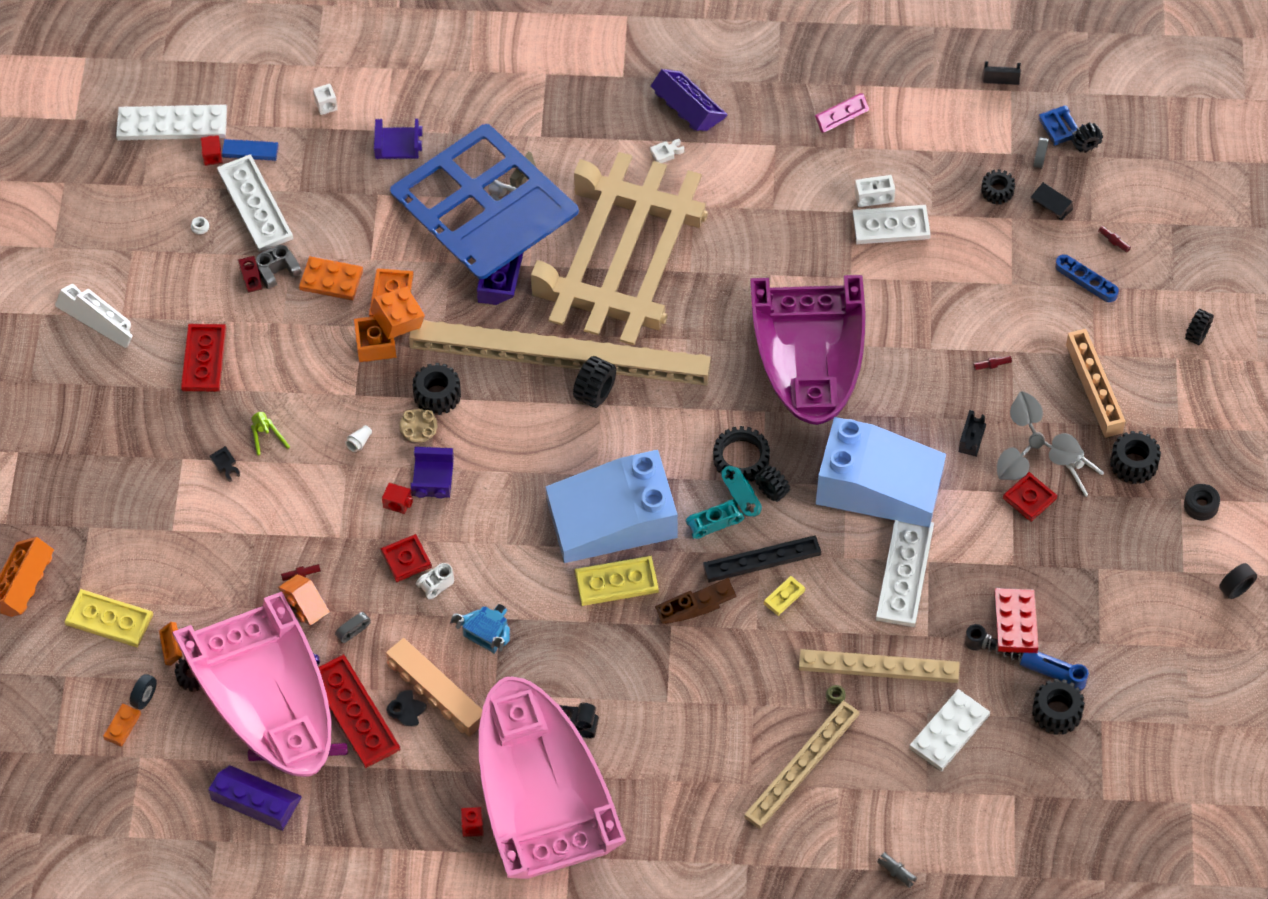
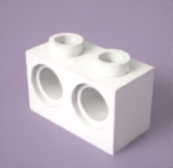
[854,175,895,207]

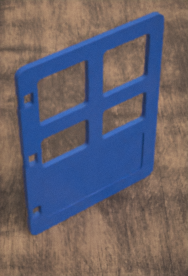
[390,124,579,279]

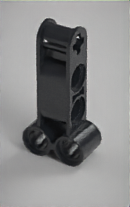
[559,703,599,739]

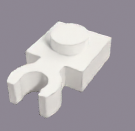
[650,139,684,163]

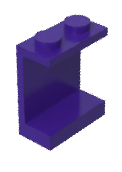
[374,119,423,159]
[411,447,454,499]

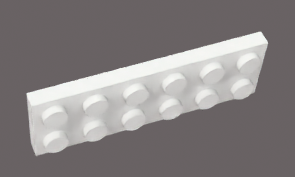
[116,105,227,140]
[217,154,293,252]
[876,520,934,627]

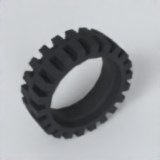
[713,426,770,482]

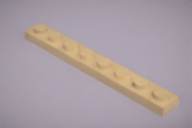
[799,649,960,683]
[744,700,859,830]

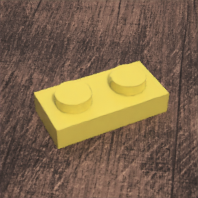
[764,576,805,616]

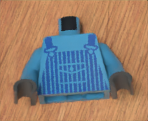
[450,604,510,654]

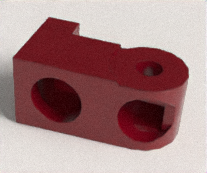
[238,256,262,293]

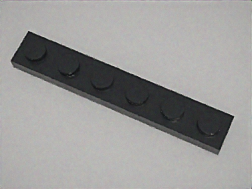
[703,535,821,583]

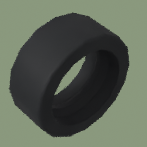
[1219,563,1257,599]

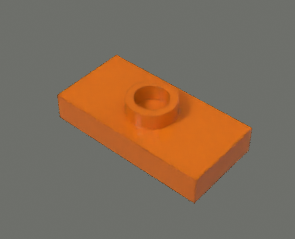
[159,621,183,666]

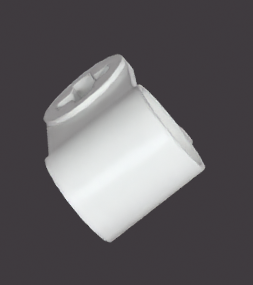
[416,563,454,599]

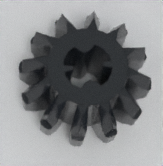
[1071,122,1103,153]

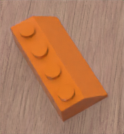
[0,537,54,617]

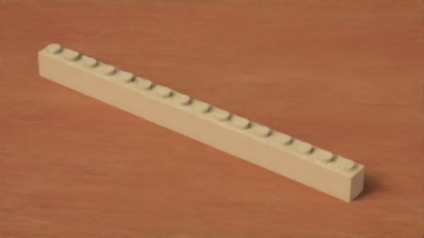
[409,320,711,386]

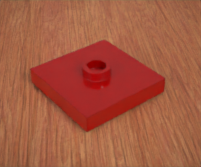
[1003,472,1058,522]
[380,534,432,582]

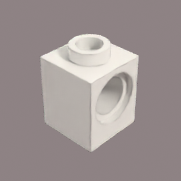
[313,84,338,115]

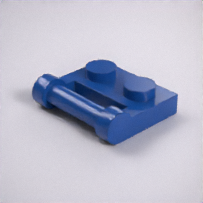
[1038,105,1078,146]

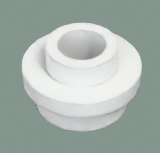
[191,217,209,234]

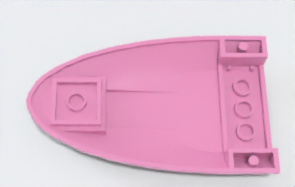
[173,592,331,777]
[479,677,626,879]

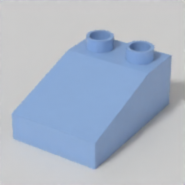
[816,417,946,527]
[545,450,678,563]

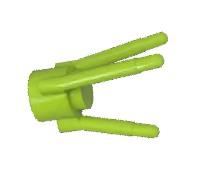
[251,412,290,456]

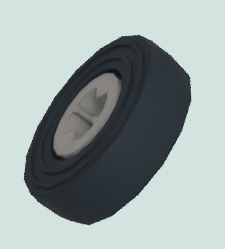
[129,674,157,710]

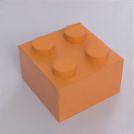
[370,286,425,339]
[354,316,397,362]

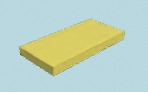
[575,556,659,606]
[65,589,153,648]

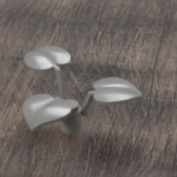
[997,391,1085,480]

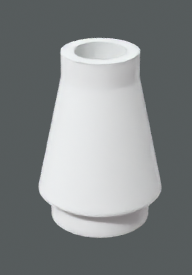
[345,425,372,452]

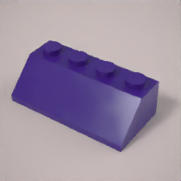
[650,69,728,131]
[477,252,524,305]
[208,765,302,831]

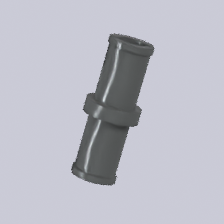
[877,852,917,888]

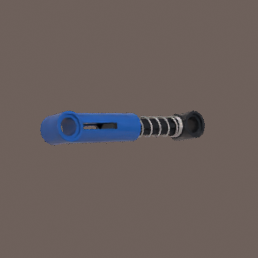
[965,624,1089,690]

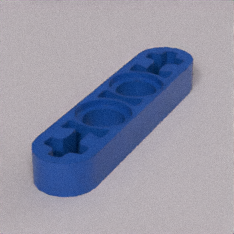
[1055,255,1119,302]

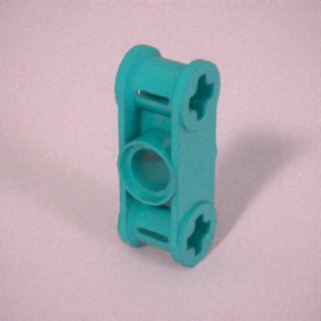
[721,466,762,517]
[685,499,745,539]

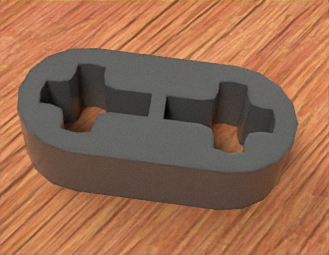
[1033,137,1049,169]
[335,612,371,643]

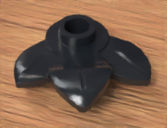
[387,690,427,727]

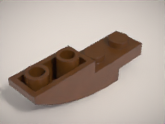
[655,578,737,624]

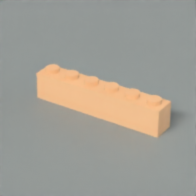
[1066,329,1125,438]
[386,638,482,737]

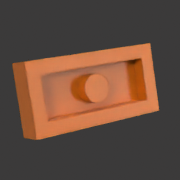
[103,703,141,747]

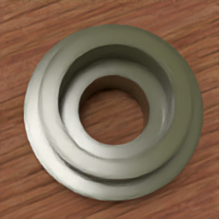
[826,685,846,705]

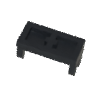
[983,61,1021,85]
[1031,182,1073,221]
[958,410,986,457]

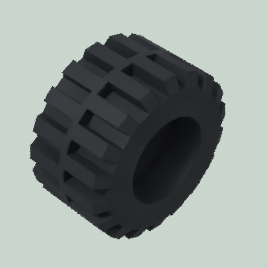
[573,355,616,408]
[412,363,461,415]
[1110,431,1161,484]
[1032,679,1085,735]

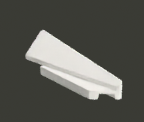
[55,284,132,348]

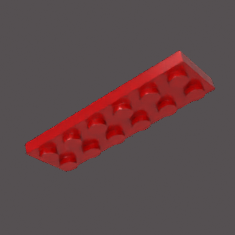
[318,654,401,768]

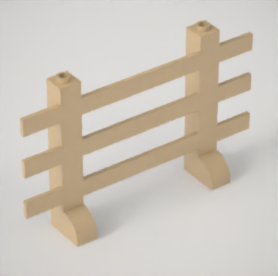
[531,152,708,345]

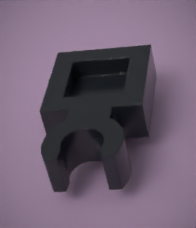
[209,446,240,482]

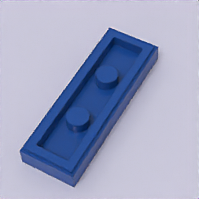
[222,139,279,161]

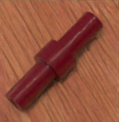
[1098,226,1131,253]
[973,355,1012,371]
[281,564,321,581]

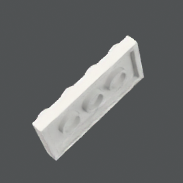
[852,205,930,244]
[909,689,990,772]

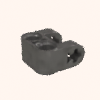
[256,245,302,289]

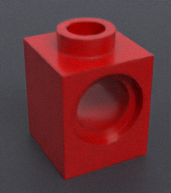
[201,135,223,166]
[382,482,413,514]
[461,807,484,837]

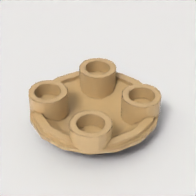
[399,409,438,443]

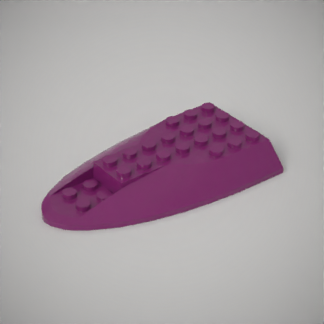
[750,275,866,425]

